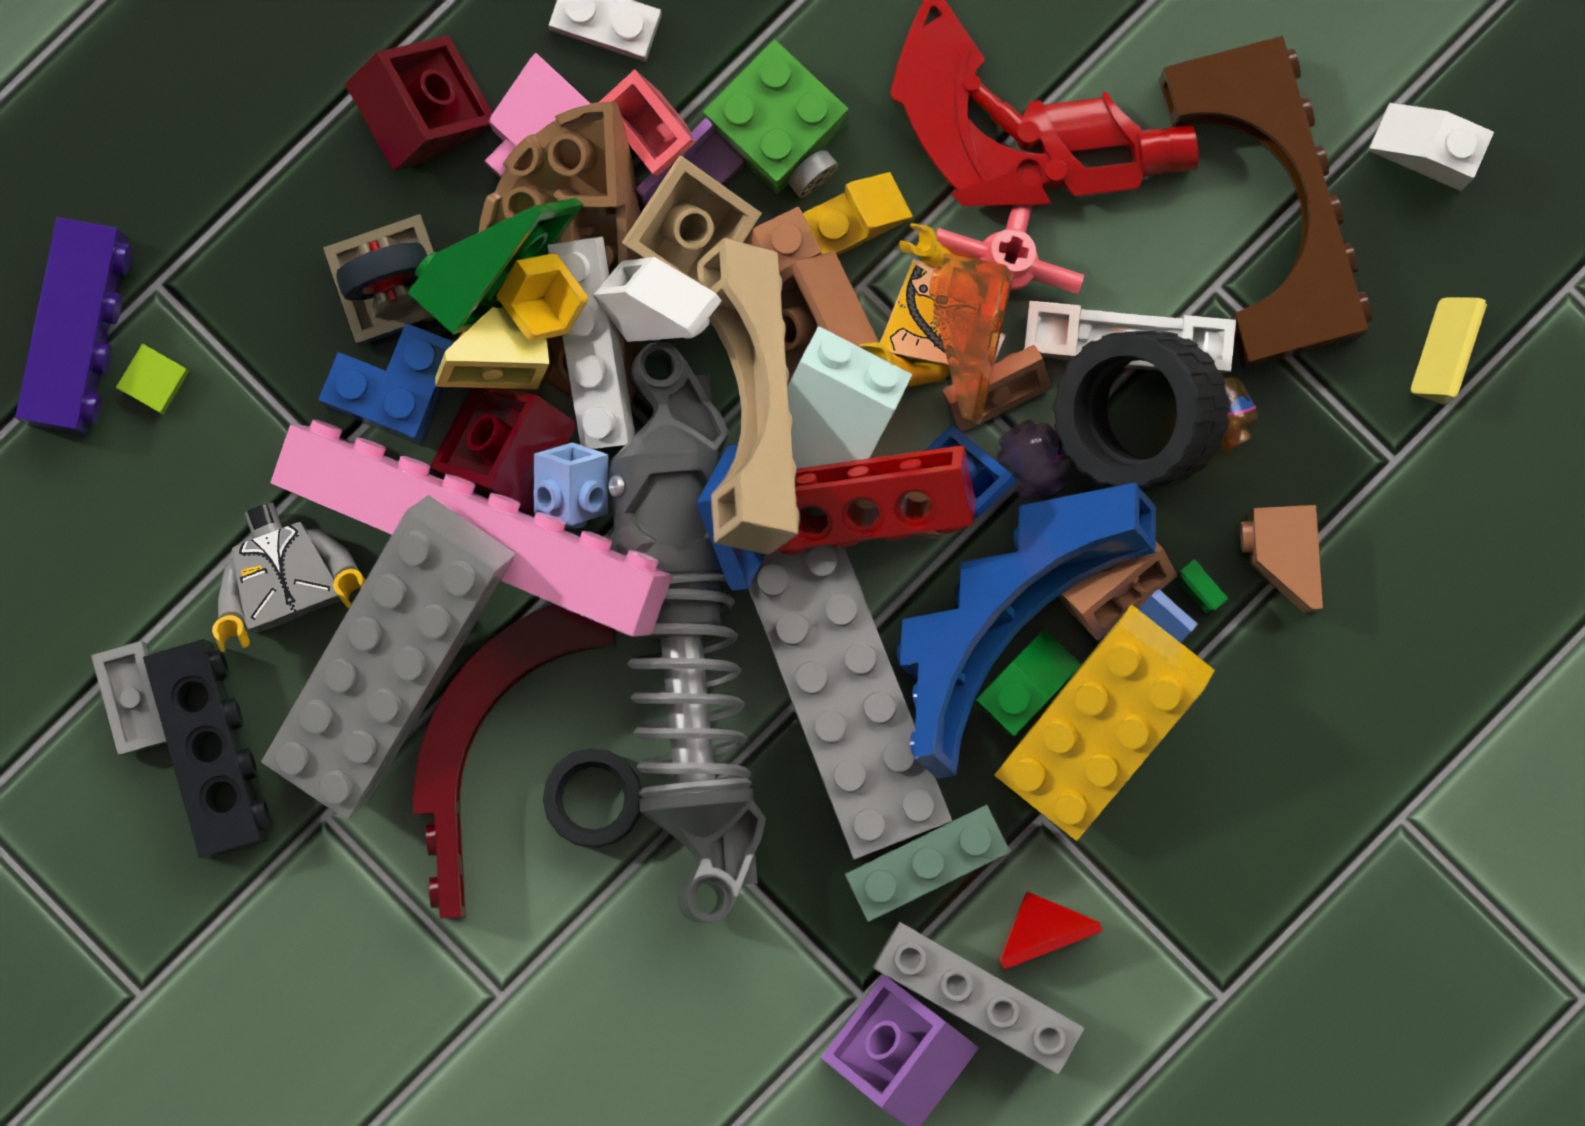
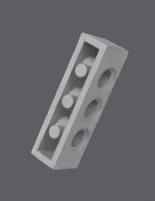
[873,921,1085,1074]

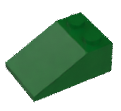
[408,198,584,334]

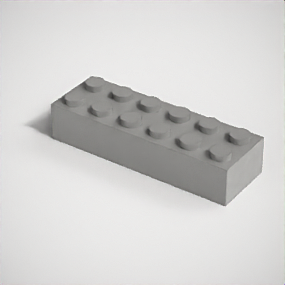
[261,495,516,820]
[747,544,952,860]

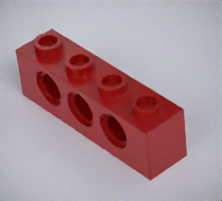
[774,445,976,555]

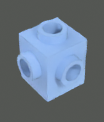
[533,443,608,529]

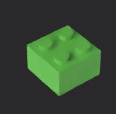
[703,39,849,195]

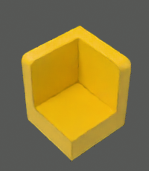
[496,253,588,341]

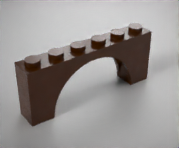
[1159,35,1372,370]

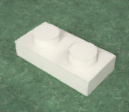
[549,0,662,62]

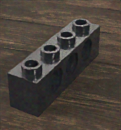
[143,639,272,858]

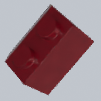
[345,35,493,171]
[430,388,577,514]

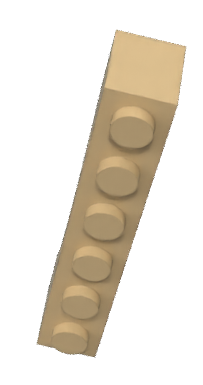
[697,238,800,555]

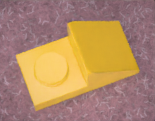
[802,172,913,256]

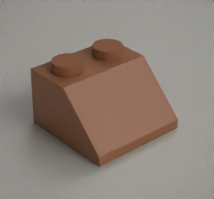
[779,251,879,386]

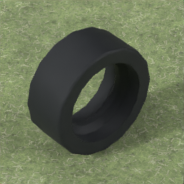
[543,748,643,848]

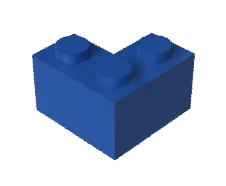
[318,323,454,446]

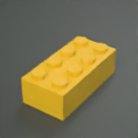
[994,604,1215,841]

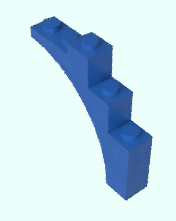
[896,482,1156,779]

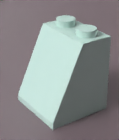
[787,326,912,469]

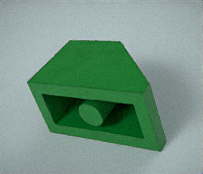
[973,628,1082,739]

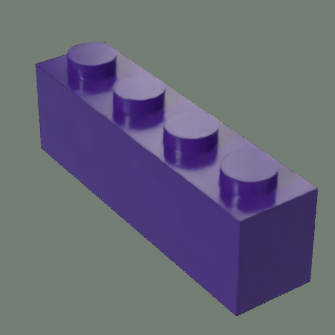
[15,217,132,436]

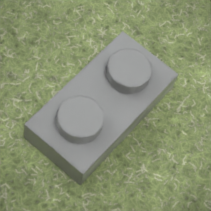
[91,641,167,756]

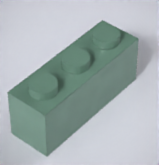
[844,805,1010,922]

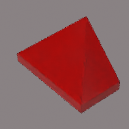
[998,891,1103,970]

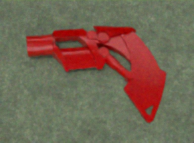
[890,0,1198,206]

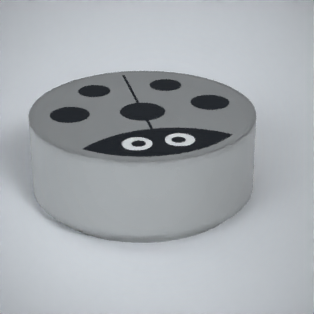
[788,150,839,198]

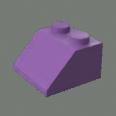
[821,974,979,1126]

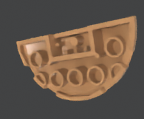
[479,101,641,409]

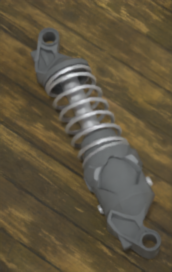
[608,341,766,923]

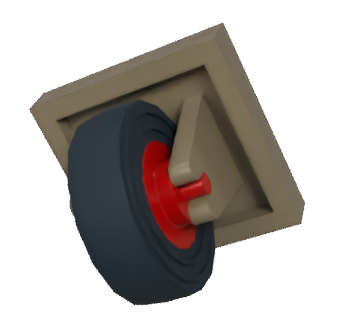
[323,214,437,346]

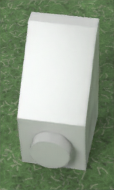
[1368,103,1494,191]

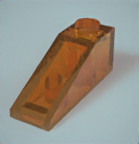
[929,253,1014,425]

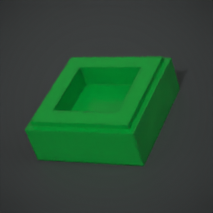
[1175,559,1228,615]

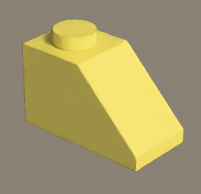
[435,306,549,389]

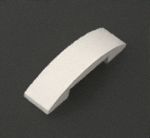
[1024,301,1236,373]

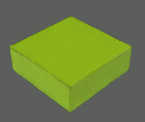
[116,343,190,415]

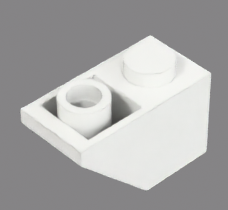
[593,257,722,342]

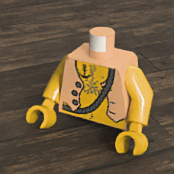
[859,223,1006,387]

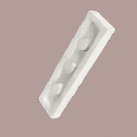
[547,236,635,449]

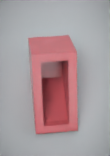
[599,70,695,177]

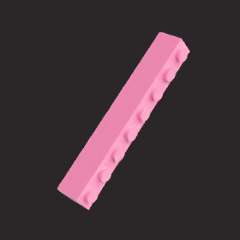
[270,419,673,636]

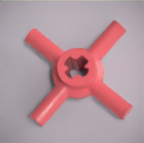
[935,205,1084,333]

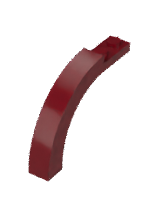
[413,604,616,918]

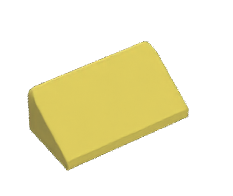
[1411,297,1487,405]

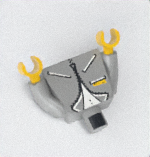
[212,503,366,652]

